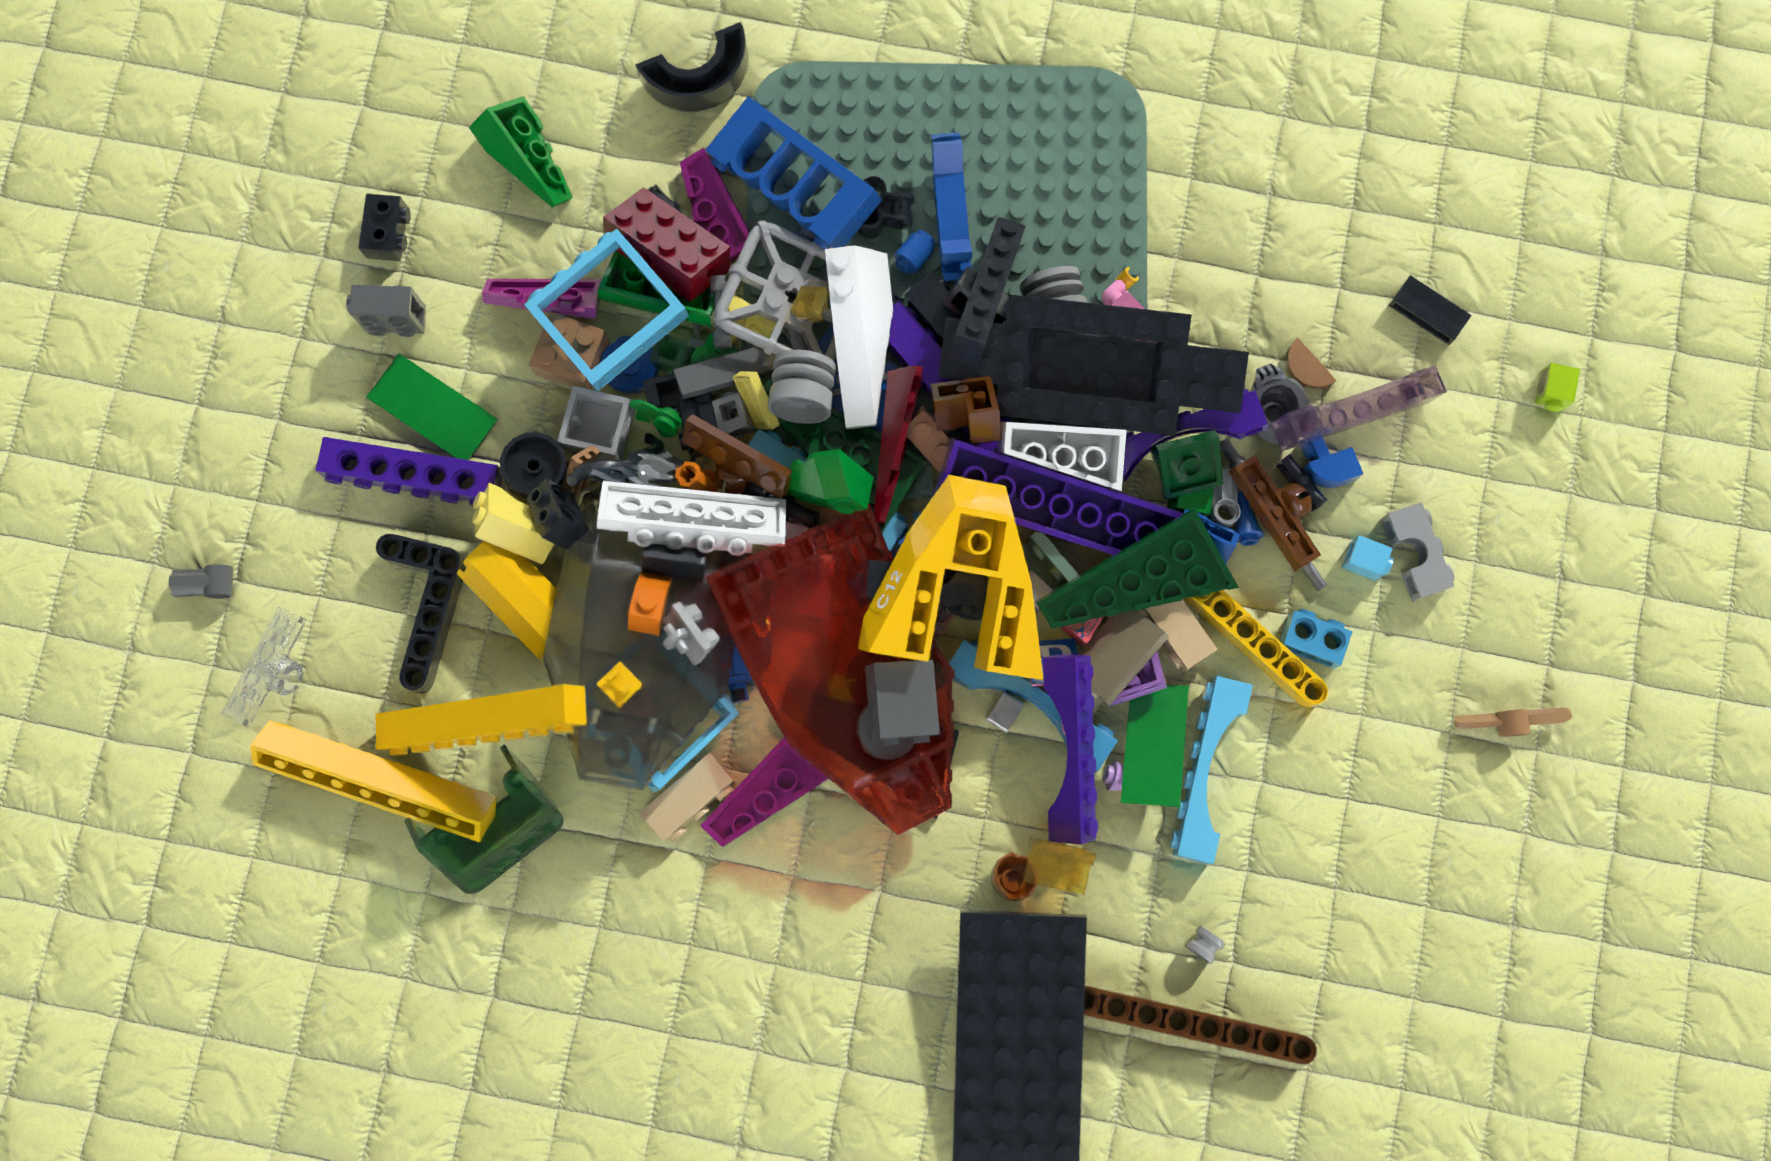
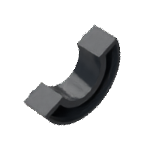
[635,22,748,112]

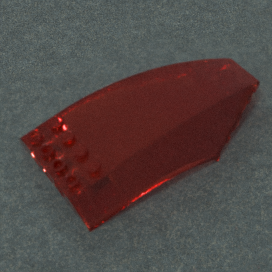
[705,504,955,835]

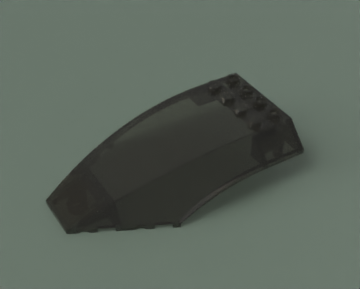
[543,482,754,790]

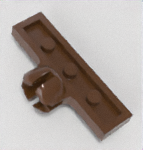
[682,414,793,499]
[1229,455,1321,571]

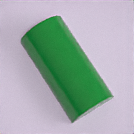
[597,251,727,328]

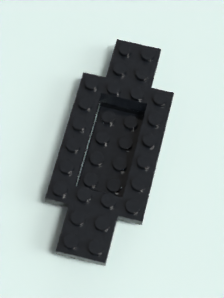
[938,294,1249,436]

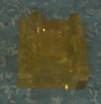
[791,286,830,322]

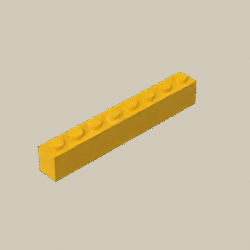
[375,684,586,756]
[250,720,496,842]

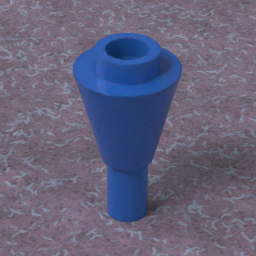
[1235,491,1264,546]

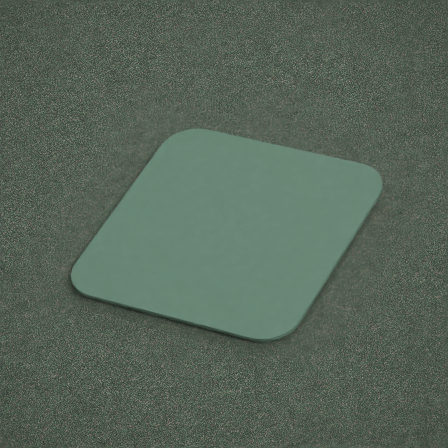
[741,61,1147,445]

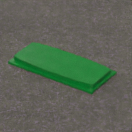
[366,353,498,460]
[1120,685,1189,808]

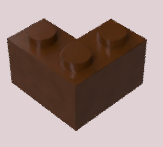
[931,376,1001,444]

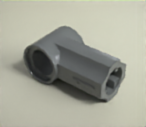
[168,564,233,599]

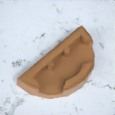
[1287,337,1337,389]

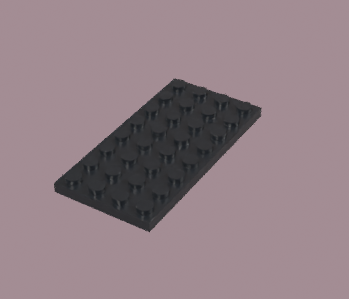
[953,910,1087,1161]

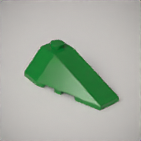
[469,96,573,208]
[787,449,873,514]

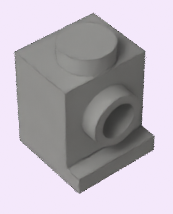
[712,391,757,438]

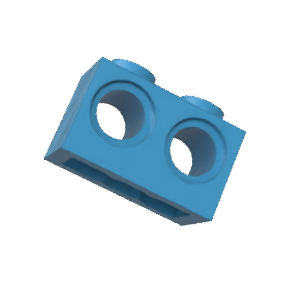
[1280,609,1353,669]

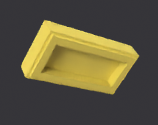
[733,371,780,430]

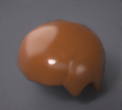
[991,852,1037,901]

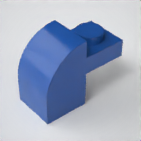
[1301,428,1364,488]

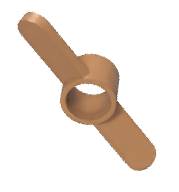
[1454,707,1572,737]

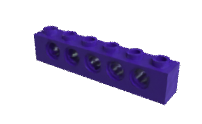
[315,437,503,506]

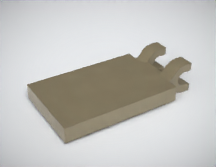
[1078,610,1169,716]

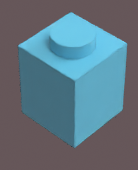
[1342,535,1393,581]

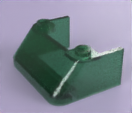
[404,744,564,894]

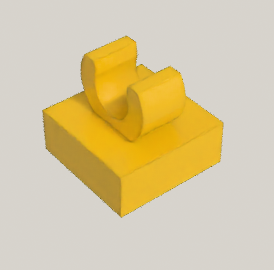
[597,662,643,708]

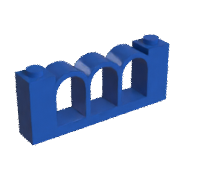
[705,96,882,251]

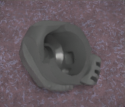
[1250,363,1310,444]

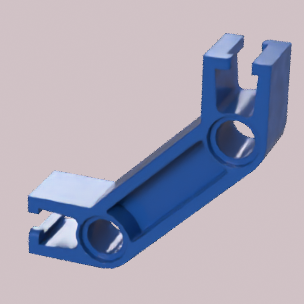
[931,133,972,281]

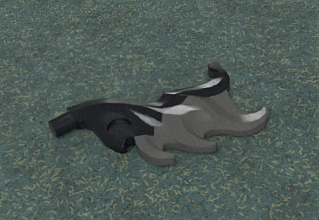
[566,433,697,487]

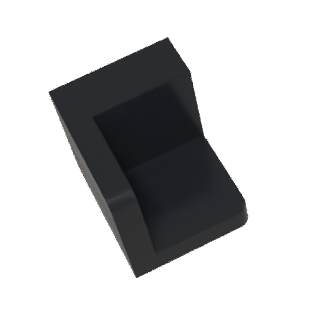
[642,373,680,409]

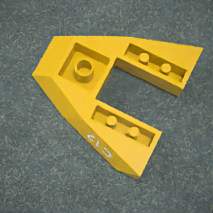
[858,475,1043,680]

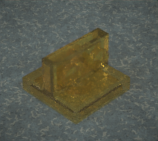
[1023,836,1096,895]

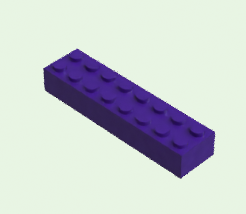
[933,438,1183,555]

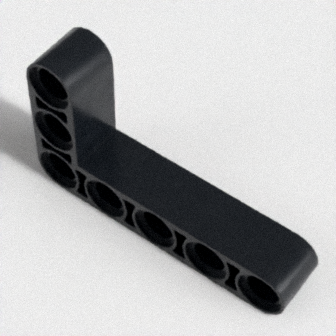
[376,534,467,694]

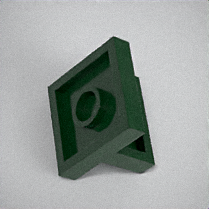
[1150,430,1224,500]

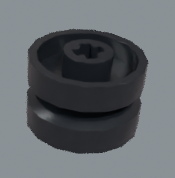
[500,432,569,498]

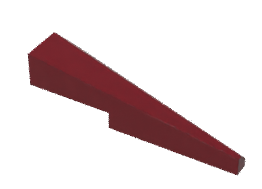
[873,365,923,526]

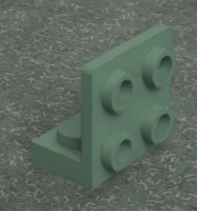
[1022,531,1078,614]

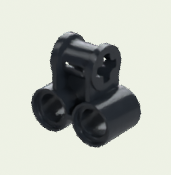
[858,176,915,239]

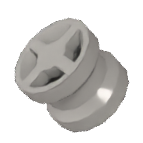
[1186,926,1225,964]

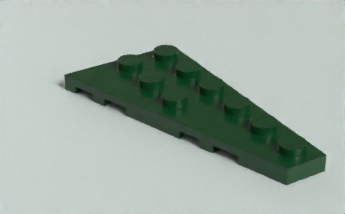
[764,376,927,536]
[1035,509,1239,629]

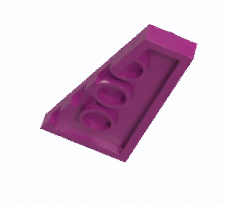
[680,147,758,263]
[482,279,602,319]
[700,737,829,847]

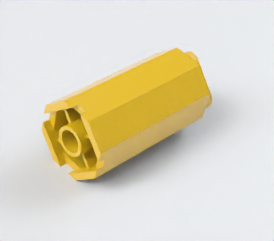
[457,541,588,663]

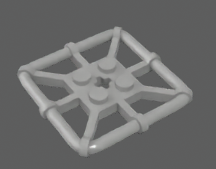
[713,220,837,362]

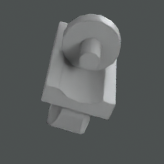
[663,601,719,666]

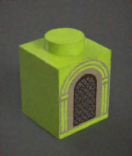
[1535,362,1580,411]

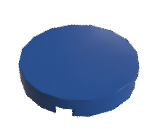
[601,336,659,394]

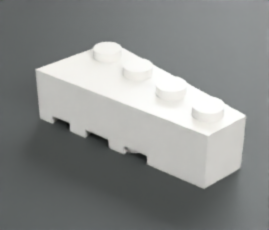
[997,422,1126,491]

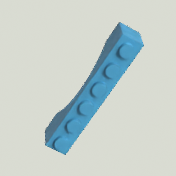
[944,640,1118,773]

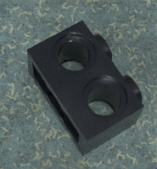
[526,478,589,551]

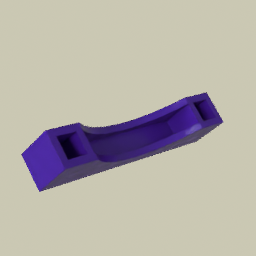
[1106,389,1269,488]
[1043,654,1098,845]

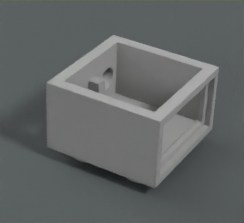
[557,386,635,460]

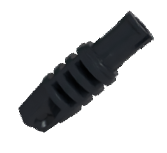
[741,482,820,530]

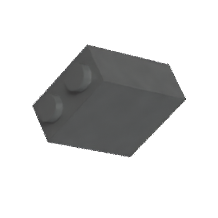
[865,660,940,746]

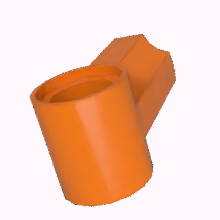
[675,461,718,492]

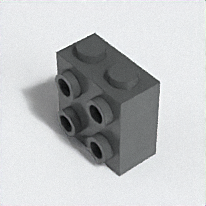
[346,285,426,337]

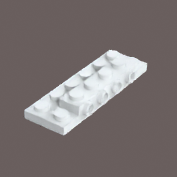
[597,481,786,556]

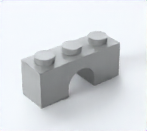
[1380,502,1455,602]

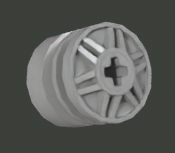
[1019,266,1088,331]
[768,350,836,424]

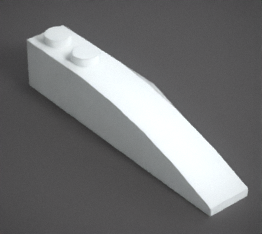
[825,245,893,430]

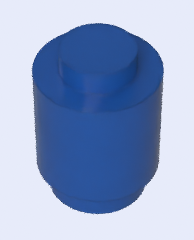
[894,230,936,274]

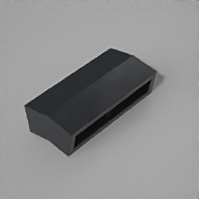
[1388,275,1472,345]

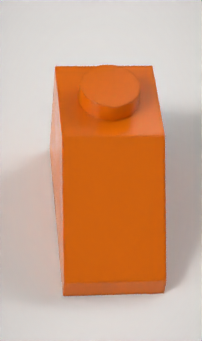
[628,572,672,636]

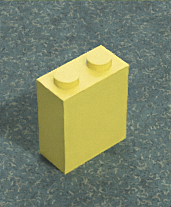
[472,483,554,564]

